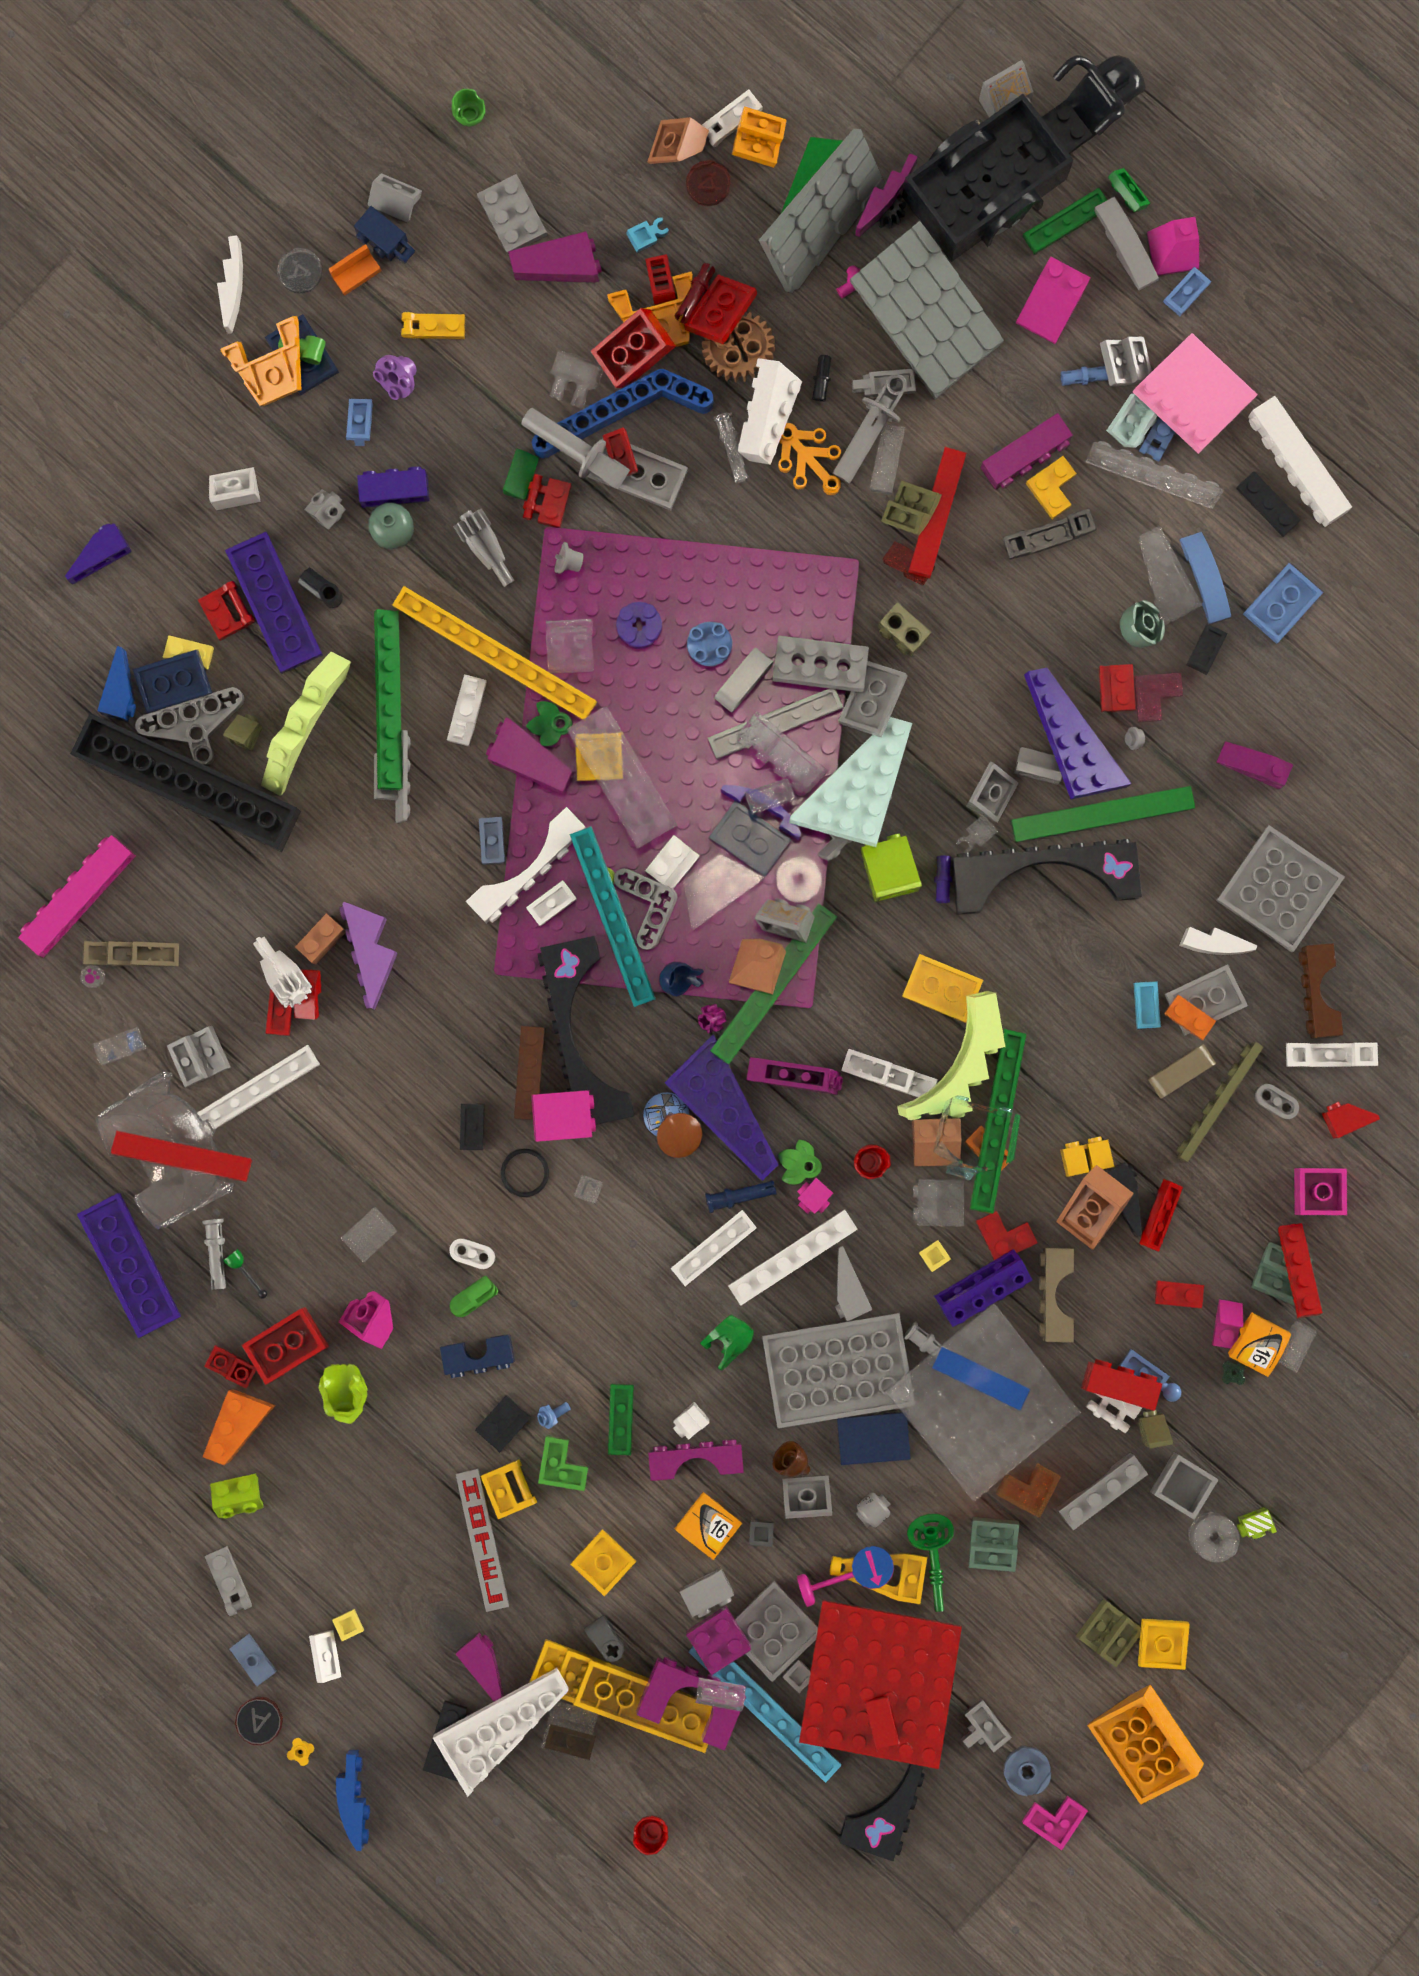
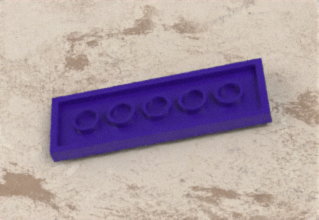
[225,532,323,674]
[77,1193,181,1338]

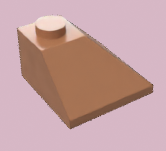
[647,117,709,164]
[729,939,786,995]

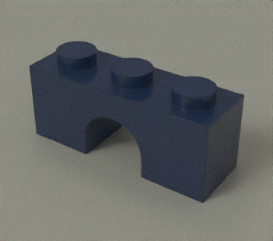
[440,1334,515,1378]

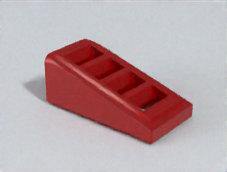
[645,254,676,305]

